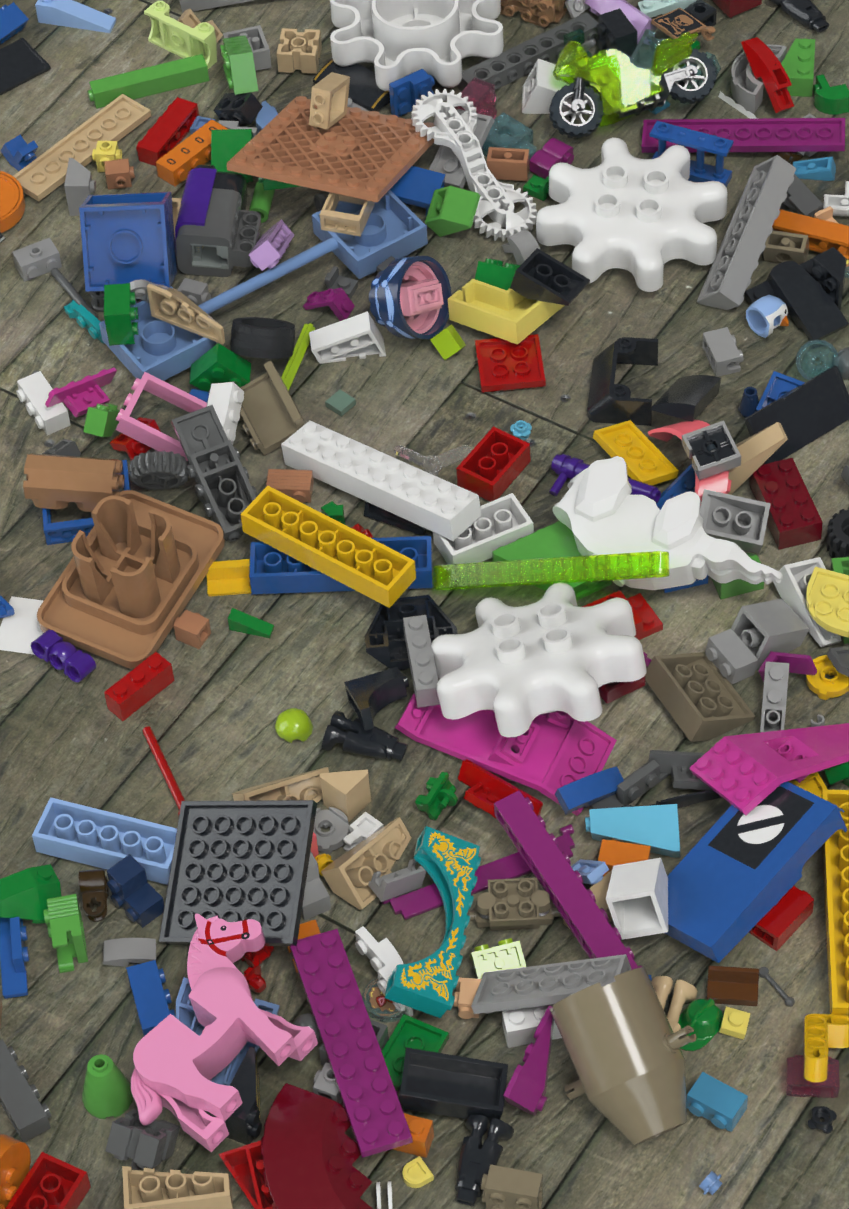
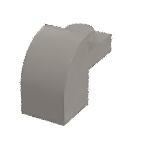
[502,230,541,265]

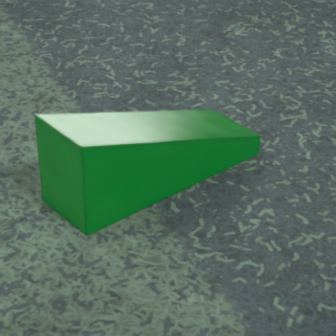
[228,608,274,638]

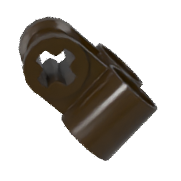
[79,869,109,922]

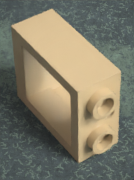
[309,72,350,129]
[319,192,375,237]

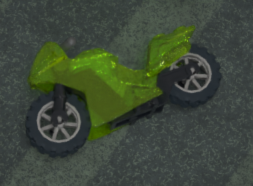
[549,32,717,139]

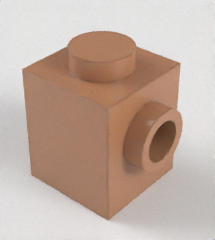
[104,159,135,190]
[173,610,211,649]

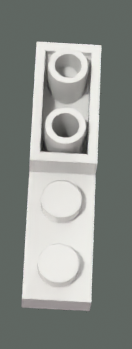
[355,926,413,1017]

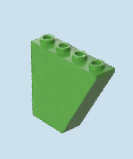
[492,521,612,600]

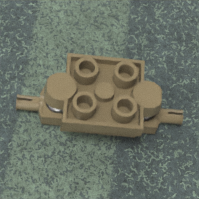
[467,878,561,931]

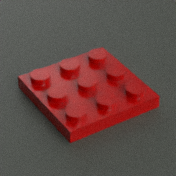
[475,334,546,392]

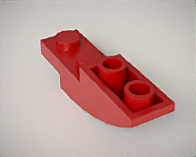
[741,37,794,113]

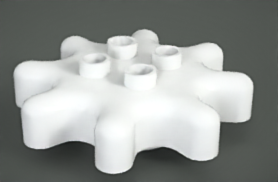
[330,0,504,91]
[536,137,728,292]
[431,582,647,737]

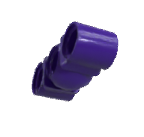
[31,630,96,682]

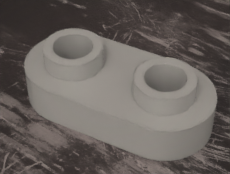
[130,279,155,303]

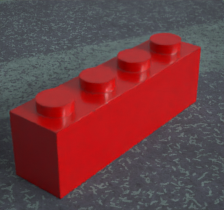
[136,97,199,166]

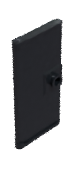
[0,38,51,95]
[744,366,849,465]

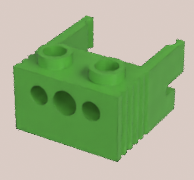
[43,894,88,973]

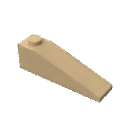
[728,422,788,495]
[232,767,329,803]
[321,817,412,910]

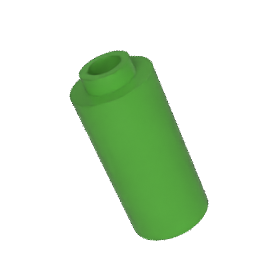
[249,182,275,223]

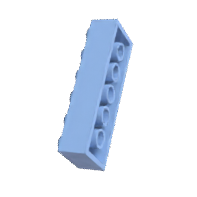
[32,797,177,885]

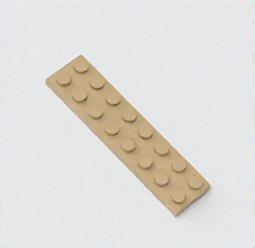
[13,94,151,202]

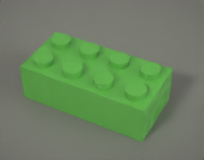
[220,35,258,95]

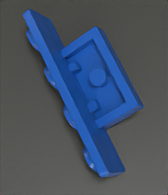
[0,917,30,999]

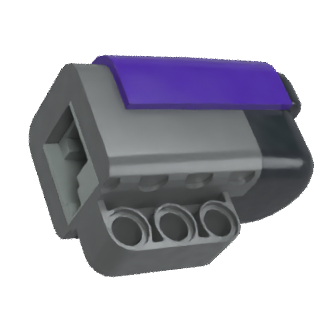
[175,164,261,277]

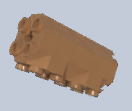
[500,0,567,27]
[23,453,125,512]

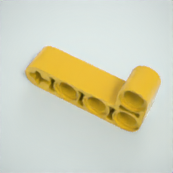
[804,1014,849,1082]

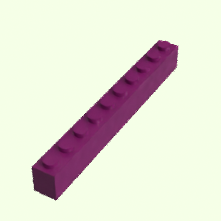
[494,790,642,970]

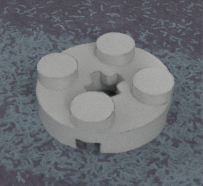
[313,807,350,854]

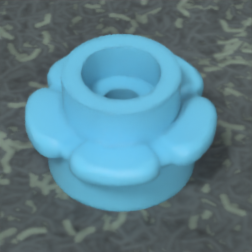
[510,420,532,440]

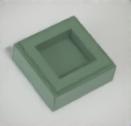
[325,390,356,417]

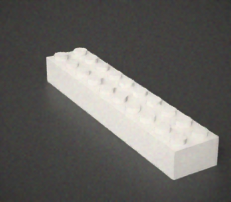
[281,420,482,541]

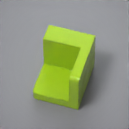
[430,324,466,360]

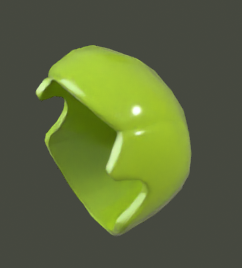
[275,708,313,743]

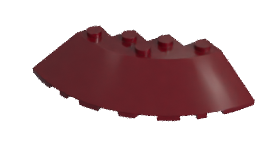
[261,1083,373,1209]

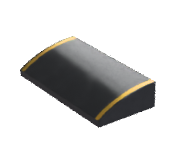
[313,58,390,111]

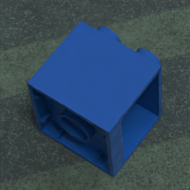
[79,192,177,292]

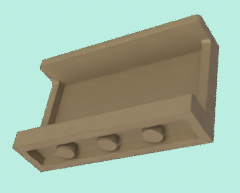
[239,360,306,456]

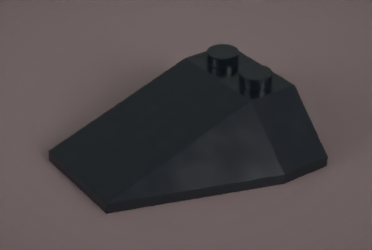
[365,595,458,670]

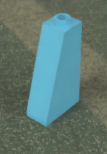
[585,804,681,858]

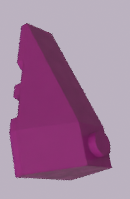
[503,1006,554,1116]

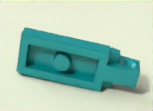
[64,300,104,344]

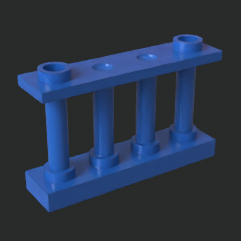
[649,121,734,187]

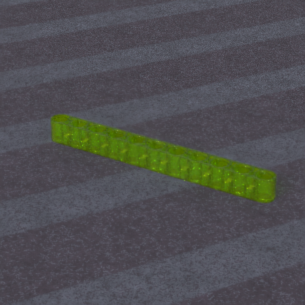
[433,551,670,590]

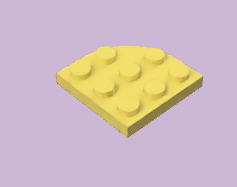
[806,567,849,638]

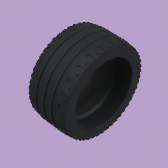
[230,317,295,359]

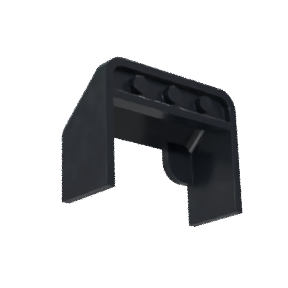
[587,337,658,426]

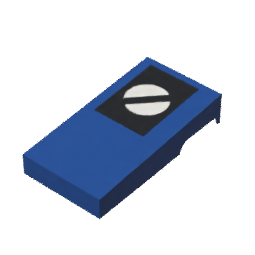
[665,781,847,963]

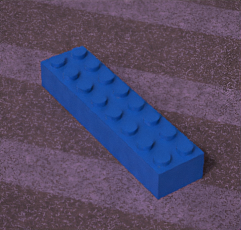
[249,536,433,594]

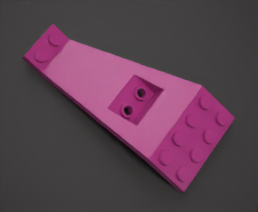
[689,723,849,816]

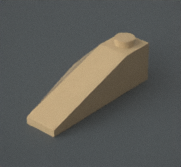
[147,283,225,344]

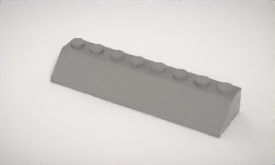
[697,155,796,310]

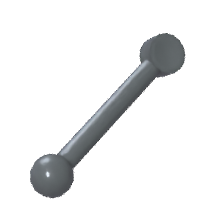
[759,967,795,1007]

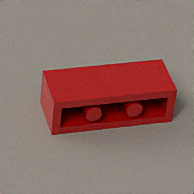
[104,652,175,721]

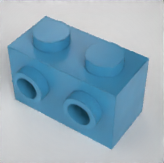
[686,1072,748,1132]

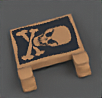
[651,8,715,50]

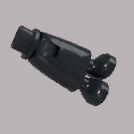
[770,0,829,33]
[322,710,408,761]
[454,1114,514,1206]

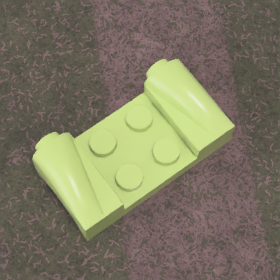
[144,1,217,69]

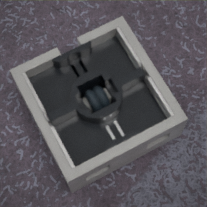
[682,421,741,480]

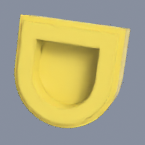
[402,1156,434,1188]

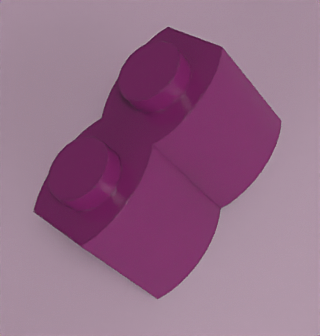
[529,138,574,179]

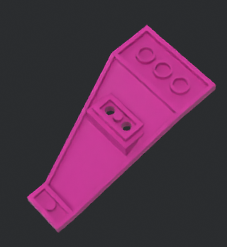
[394,692,617,816]

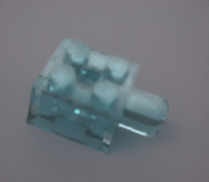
[482,112,537,160]

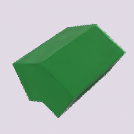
[321,501,345,525]

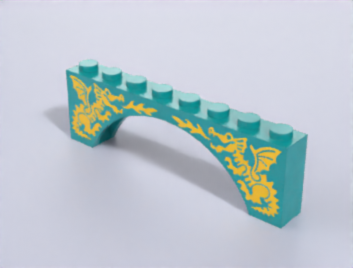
[384,826,481,1018]

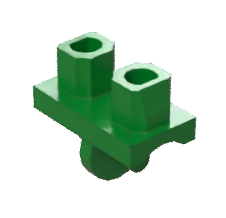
[415,772,458,820]

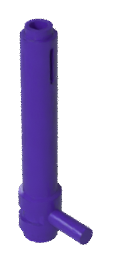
[549,454,661,503]

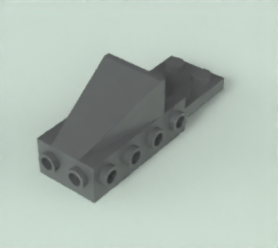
[171,405,258,542]

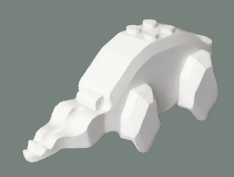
[553,456,783,590]

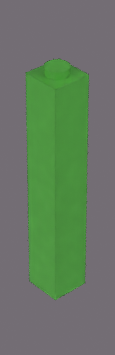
[87,54,209,109]

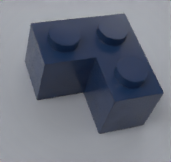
[107,854,165,928]

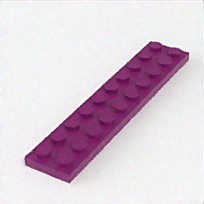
[641,118,845,153]
[290,929,413,1158]

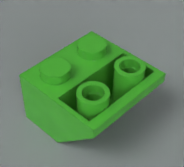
[425,186,481,237]

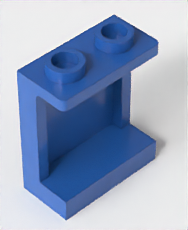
[390,166,445,216]

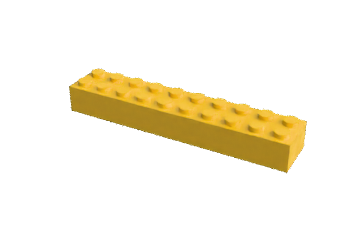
[821,790,849,1016]

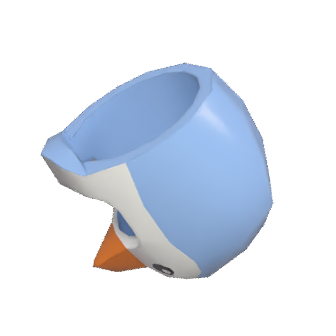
[746,295,789,338]

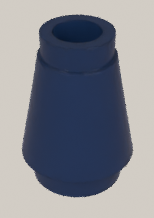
[739,387,759,418]

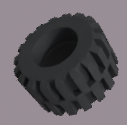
[826,508,849,558]

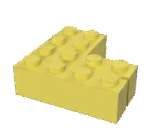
[448,279,565,344]

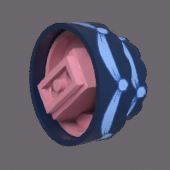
[369,256,452,339]

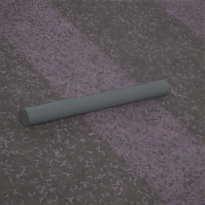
[51,268,99,319]

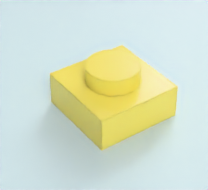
[719,1006,751,1040]

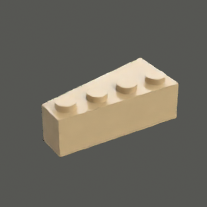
[122,1166,233,1209]

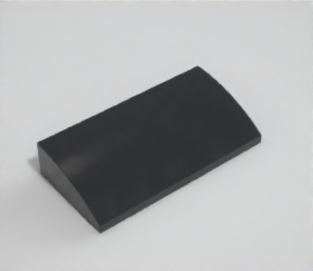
[651,375,721,422]

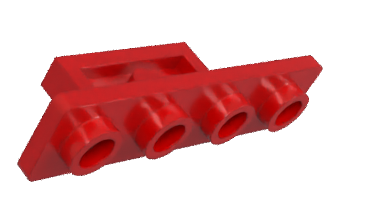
[458,759,543,819]

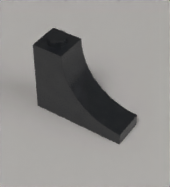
[344,667,409,731]

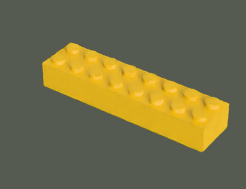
[240,485,416,608]

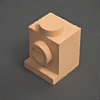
[454,977,481,1019]

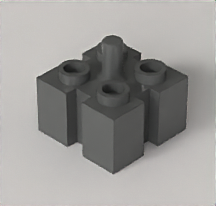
[105,1109,180,1170]

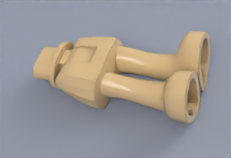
[651,976,698,1033]

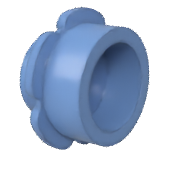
[699,1171,723,1195]

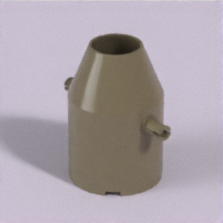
[550,967,696,1145]

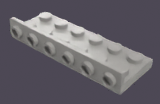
[471,954,632,1014]

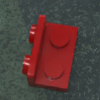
[110,417,161,460]

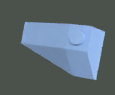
[35,0,116,33]

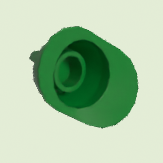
[678,999,723,1051]

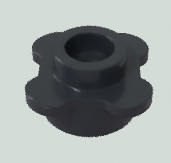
[807,1106,837,1134]

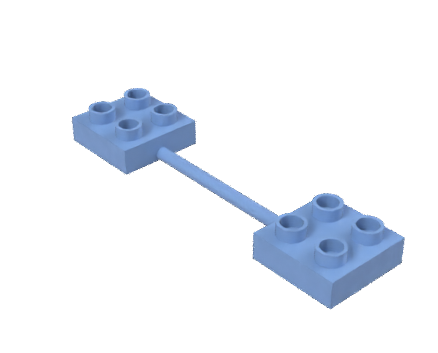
[99,190,428,381]

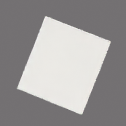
[0,596,44,655]

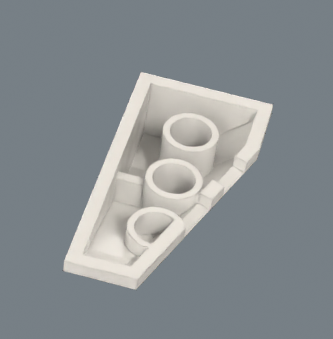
[773,557,841,647]

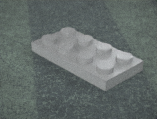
[429,109,494,189]

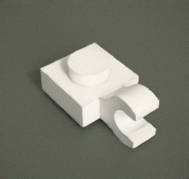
[343,812,383,851]

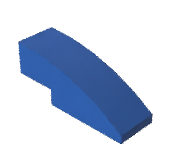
[555,766,624,815]

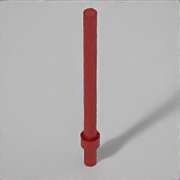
[142,726,185,815]

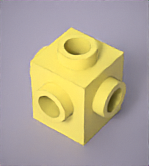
[92,141,122,172]

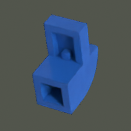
[1,135,38,171]

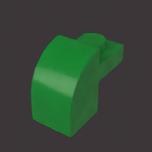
[813,74,849,115]

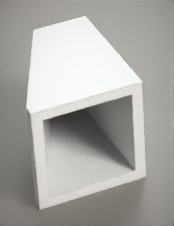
[606,858,668,940]

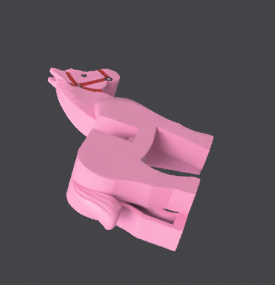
[131,913,318,1152]

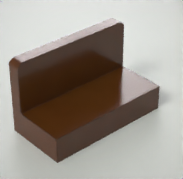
[707,966,759,1006]

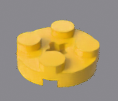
[806,655,849,700]

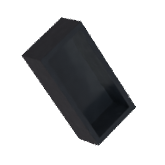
[398,1047,508,1123]

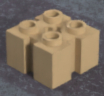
[276,28,322,74]

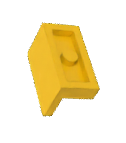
[206,559,252,597]

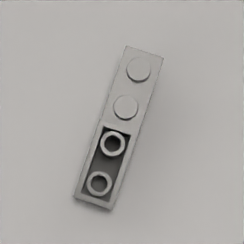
[760,661,789,732]

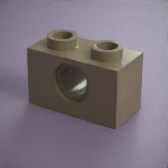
[763,230,809,265]

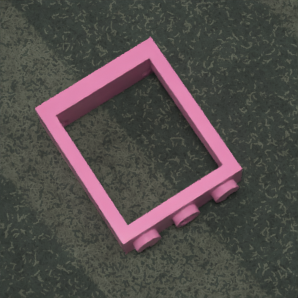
[116,372,207,461]

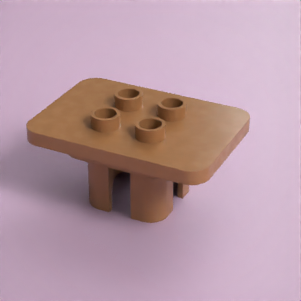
[37,490,225,669]

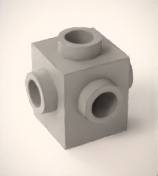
[313,1062,342,1104]

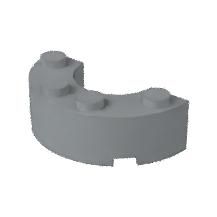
[731,44,787,113]

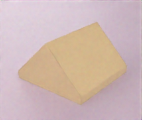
[320,769,371,823]

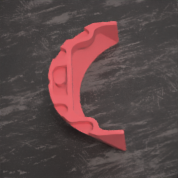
[648,420,732,506]

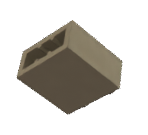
[481,1164,543,1209]

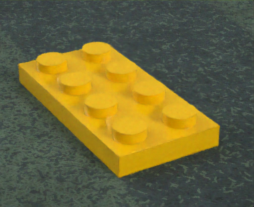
[593,420,679,486]

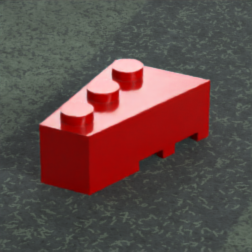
[219,1140,274,1209]

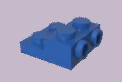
[389,69,435,117]
[756,371,805,411]

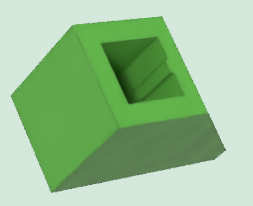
[83,403,120,437]

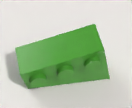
[781,38,815,97]

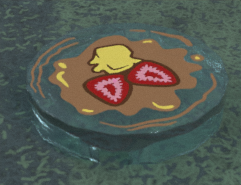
[363,977,406,1023]

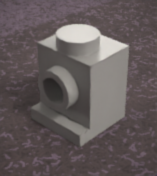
[177,278,211,306]

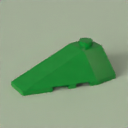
[0,864,61,924]

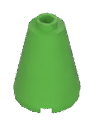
[82,1054,133,1119]

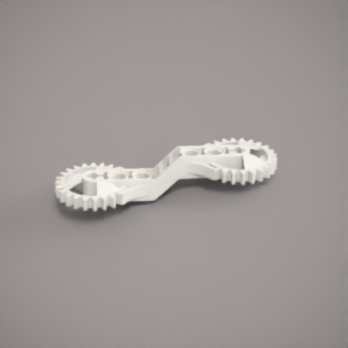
[411,89,537,242]

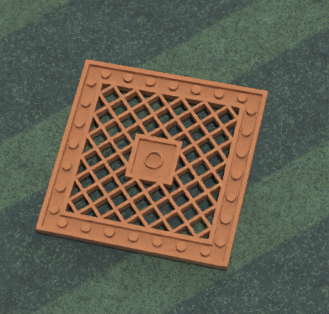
[227,96,435,203]

